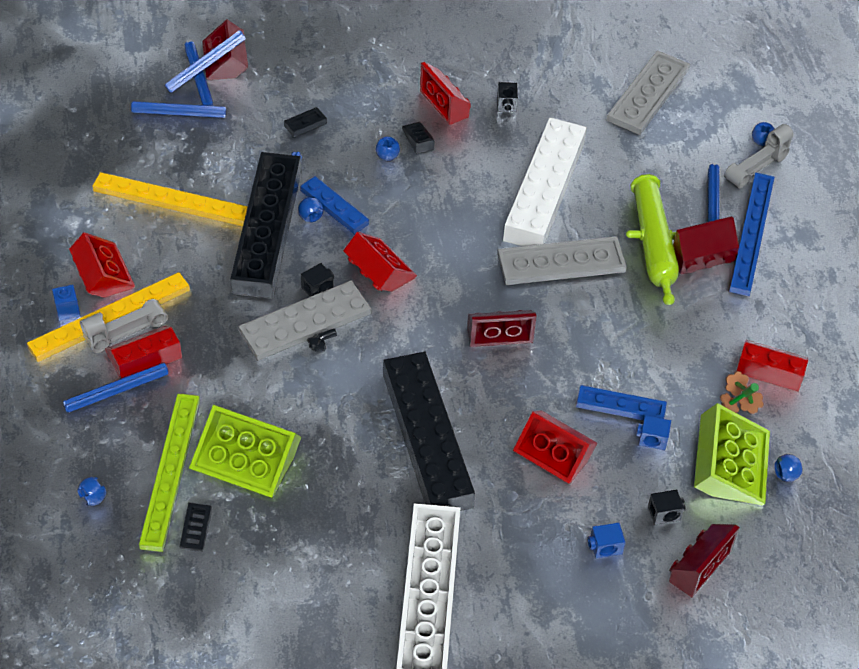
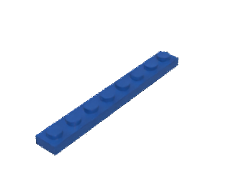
[729,172,775,297]

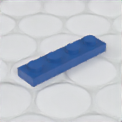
[300,176,369,235]
[576,385,667,420]

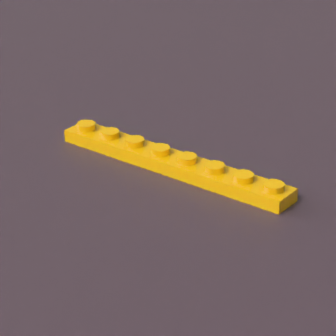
[92,172,248,226]
[27,272,190,362]

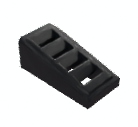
[402,122,435,154]
[179,502,212,552]

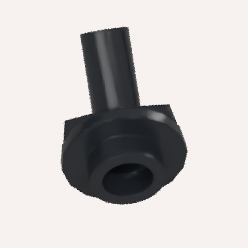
[307,328,337,353]

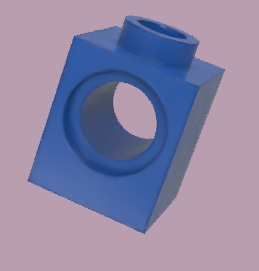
[52,284,80,321]
[636,415,671,451]
[588,523,625,559]

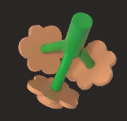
[720,371,764,414]

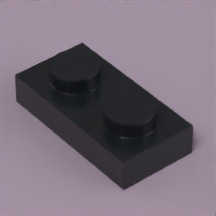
[284,107,327,138]

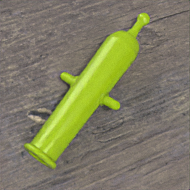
[626,174,679,306]

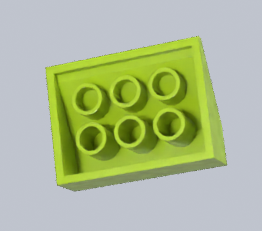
[694,403,770,506]
[189,405,301,498]

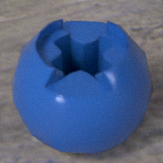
[752,122,775,146]
[375,137,400,161]
[298,197,323,223]
[774,454,803,482]
[77,477,107,506]

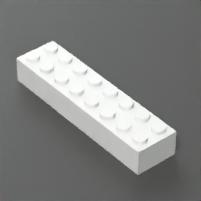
[503,118,587,246]
[396,503,460,669]

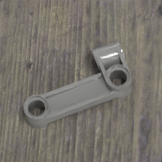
[724,124,793,189]
[80,299,168,353]

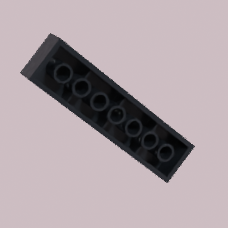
[230,152,302,299]
[383,351,475,511]

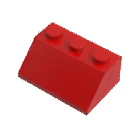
[420,62,471,125]
[69,232,135,298]
[343,232,417,292]
[105,326,182,379]
[737,339,808,392]
[513,410,597,484]

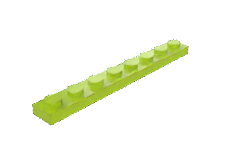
[139,394,200,552]

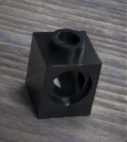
[497,82,518,112]
[301,263,334,297]
[648,489,686,525]

